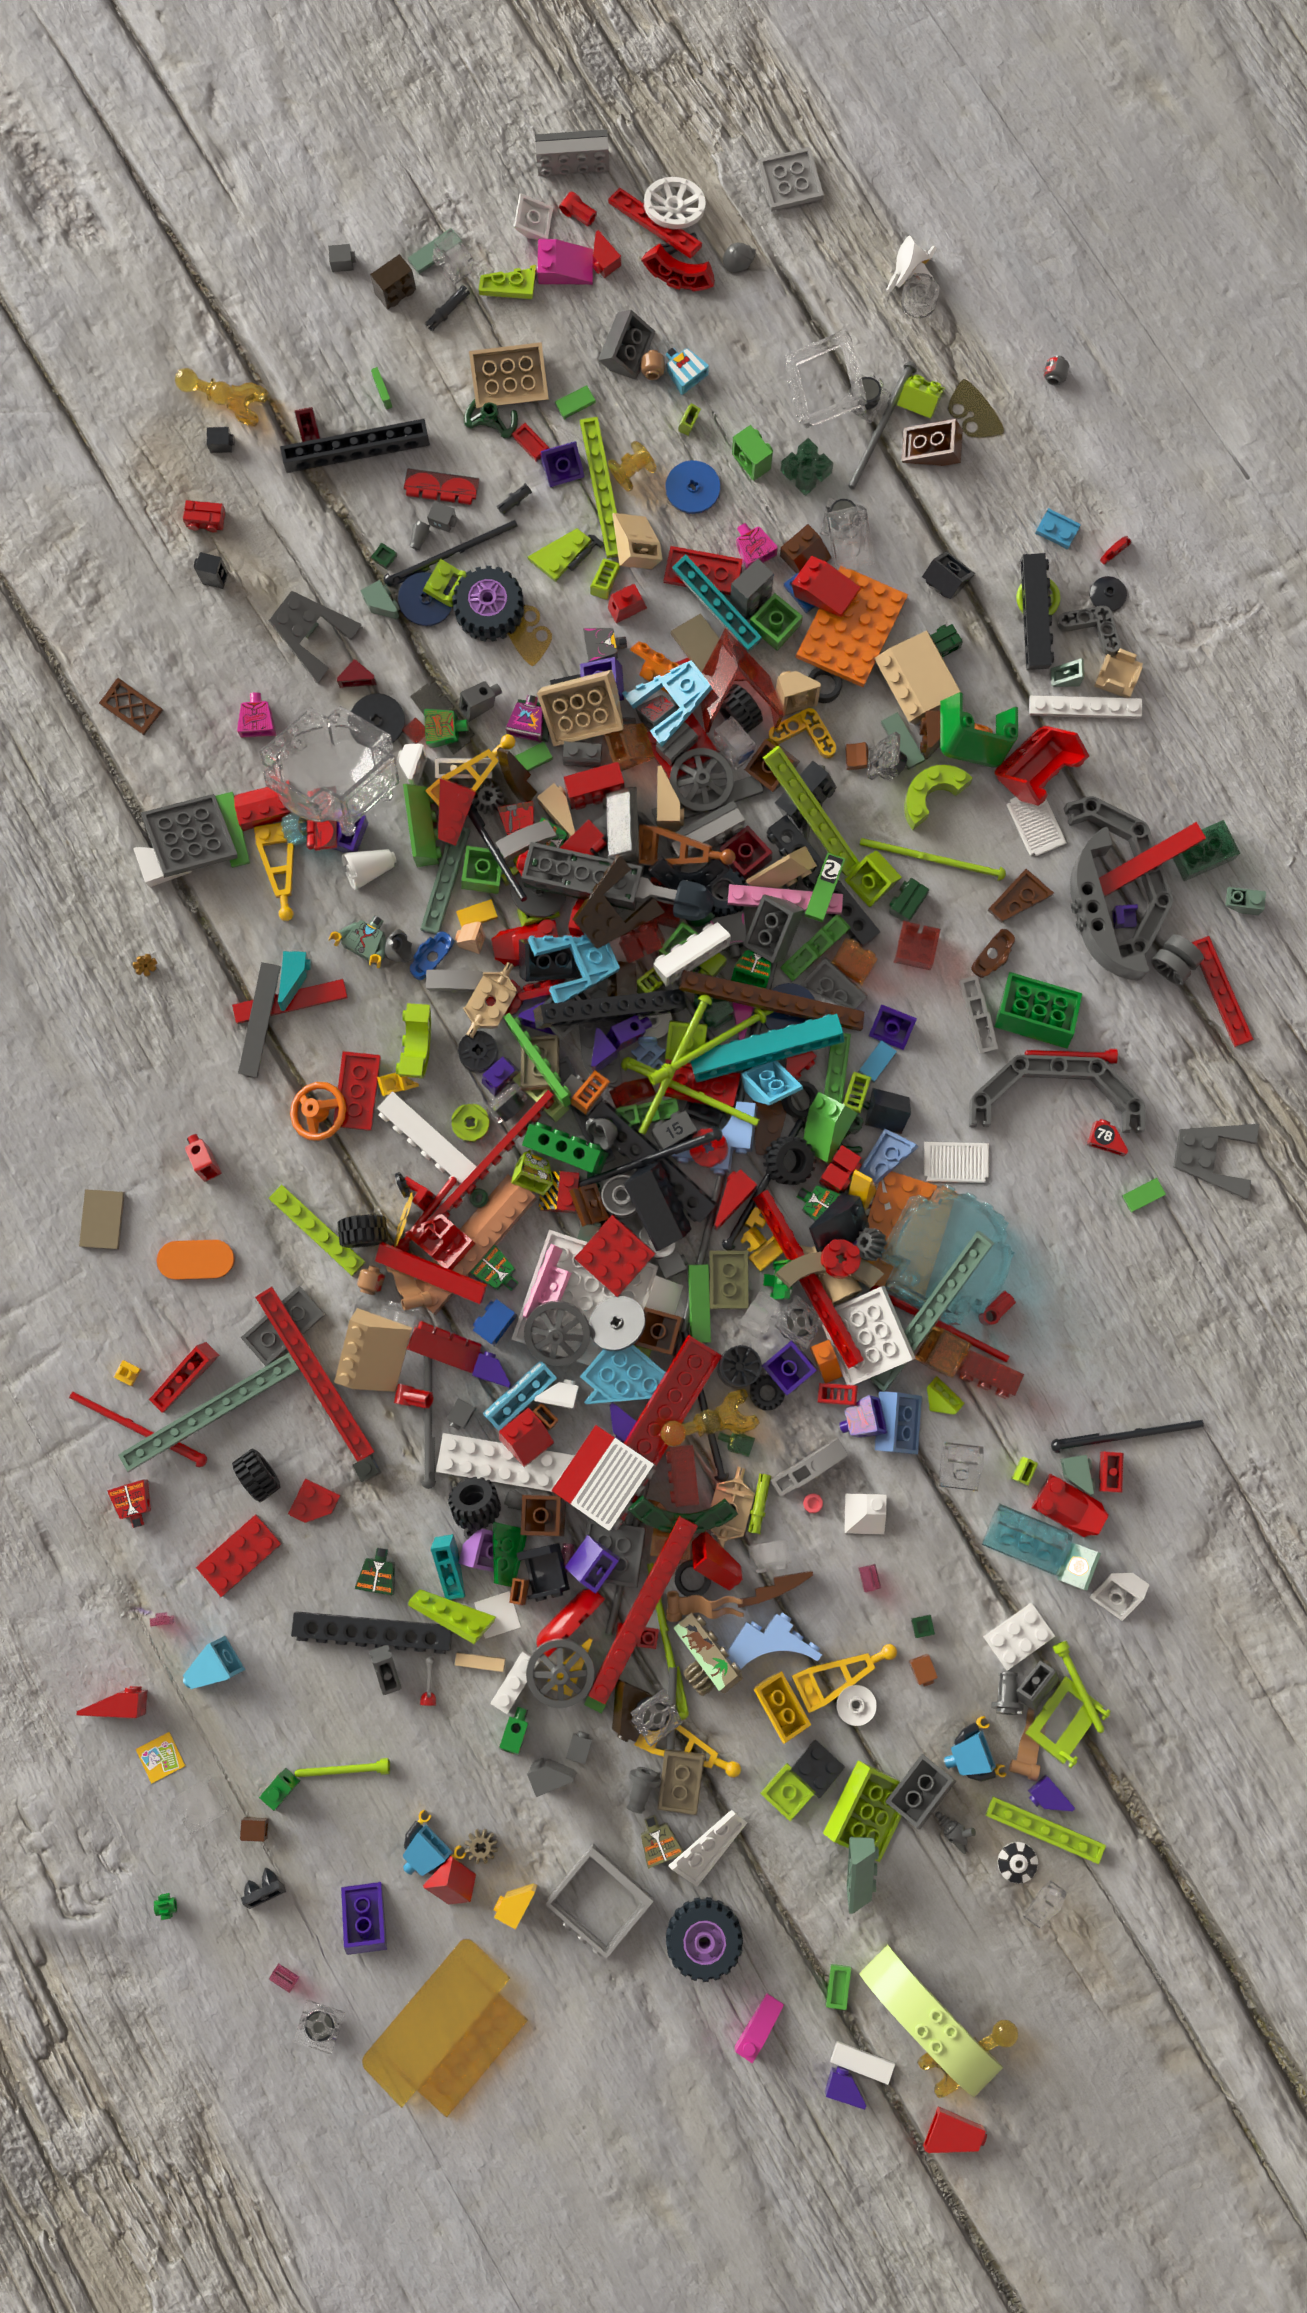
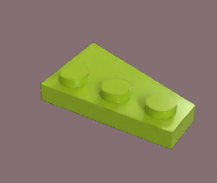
[479,265,536,299]
[527,528,591,582]

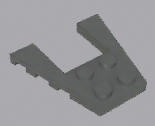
[268,591,362,683]
[1173,1124,1259,1200]

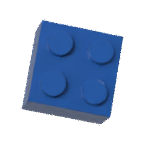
[473,1299,517,1347]

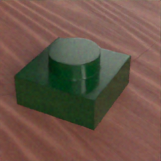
[371,543,397,570]
[911,1614,935,1638]

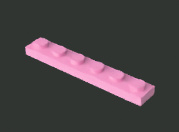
[727,884,843,915]

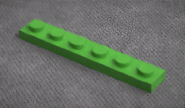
[503,1013,571,1107]

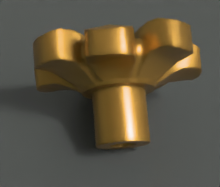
[133,954,157,977]

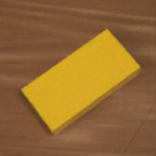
[456,899,498,928]
[748,1235,783,1272]

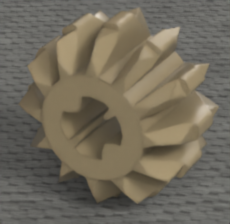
[684,1661,715,1696]
[464,1828,498,1864]

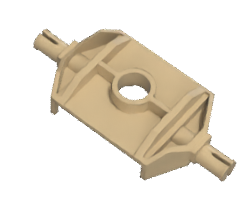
[463,962,517,1038]
[710,1467,755,1548]

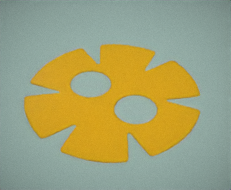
[394,1193,413,1247]

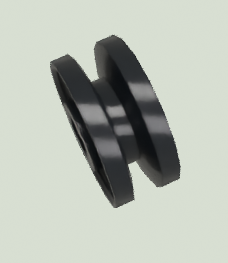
[458,1031,499,1073]

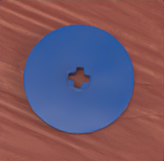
[665,460,720,514]

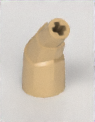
[799,1245,863,1306]

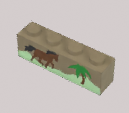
[674,1613,743,1693]

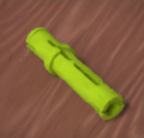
[748,1473,771,1534]

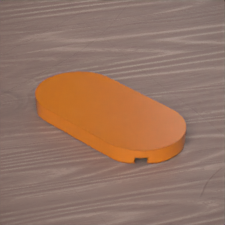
[157,1240,235,1280]

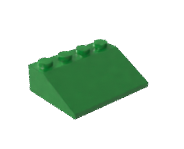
[994,972,1082,1049]

